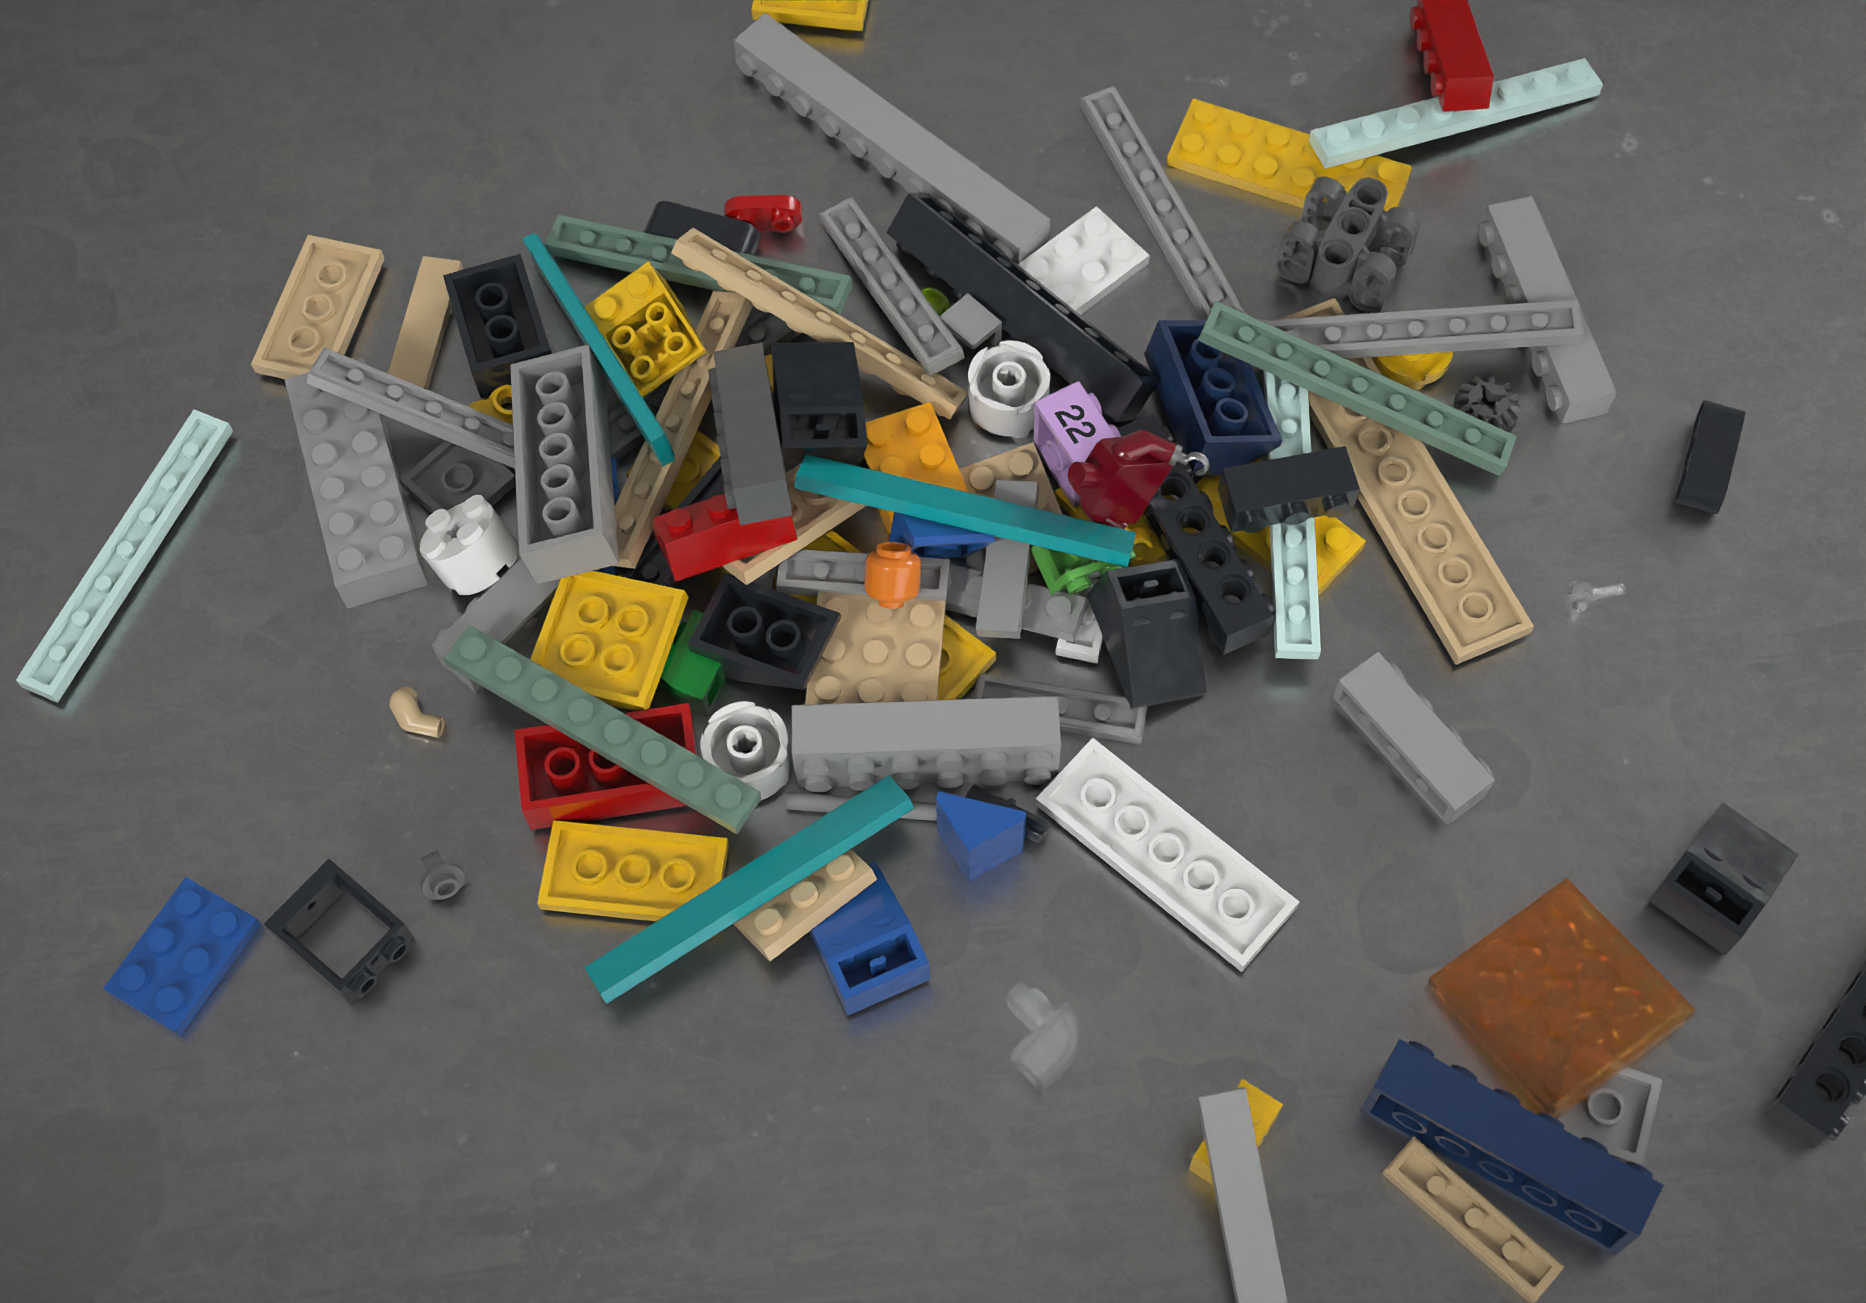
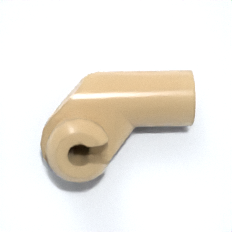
[389,686,445,738]

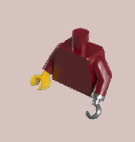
[1067,430,1210,560]

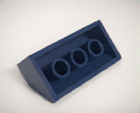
[1144,320,1282,476]

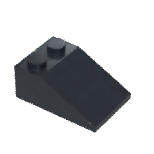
[687,573,841,690]

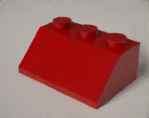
[651,494,797,582]

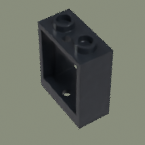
[264,859,414,1004]

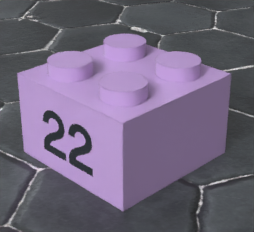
[1033,381,1121,508]

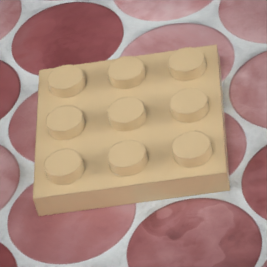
[805,592,946,705]

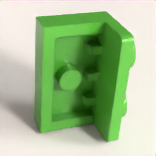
[1031,545,1137,595]

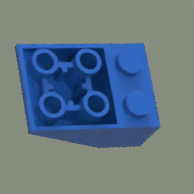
[809,861,930,1016]

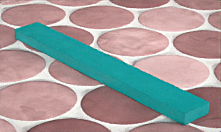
[522,233,676,467]
[794,454,1136,567]
[584,775,914,1004]

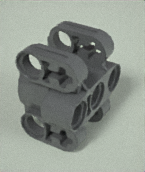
[1276,177,1420,313]

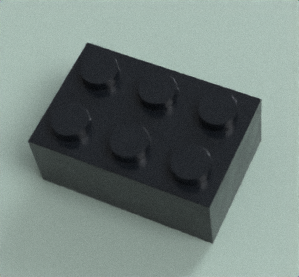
[443,253,552,398]

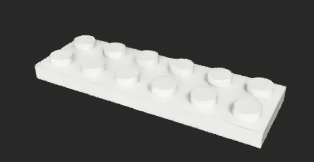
[1035,738,1299,972]

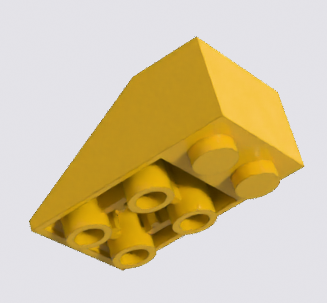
[584,261,707,397]

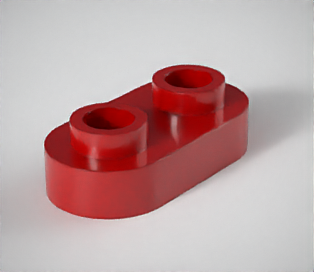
[724,195,802,233]

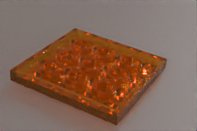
[1428,878,1696,1119]

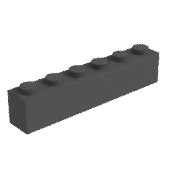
[708,343,793,525]

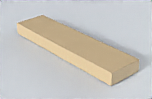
[388,256,463,390]
[1382,1136,1565,1303]

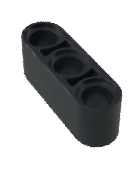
[644,201,761,255]
[1675,400,1746,515]

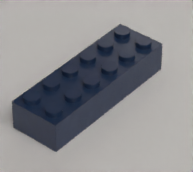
[1360,1039,1664,1255]

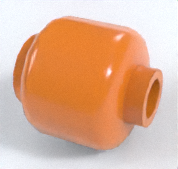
[864,542,921,609]

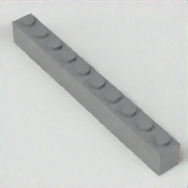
[734,13,1051,264]

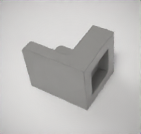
[940,293,1002,349]

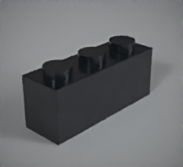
[1217,446,1360,533]

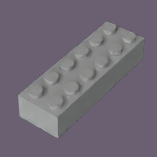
[511,344,619,584]
[284,357,429,609]
[792,696,1061,792]

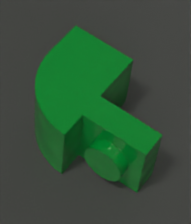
[660,610,726,717]

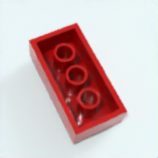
[514,703,699,830]

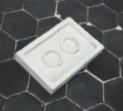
[1018,206,1149,315]

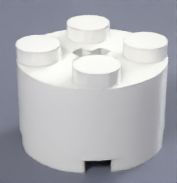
[968,341,1050,438]
[420,495,519,595]
[700,701,792,800]

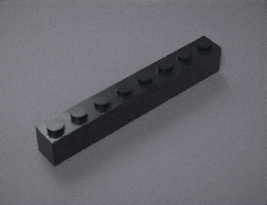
[886,193,1161,422]

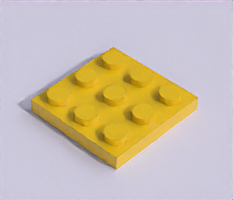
[530,571,688,711]

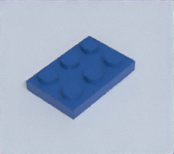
[103,877,261,1037]

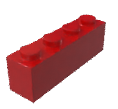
[1410,0,1494,112]

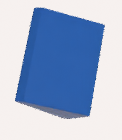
[889,512,995,559]
[936,791,1026,882]

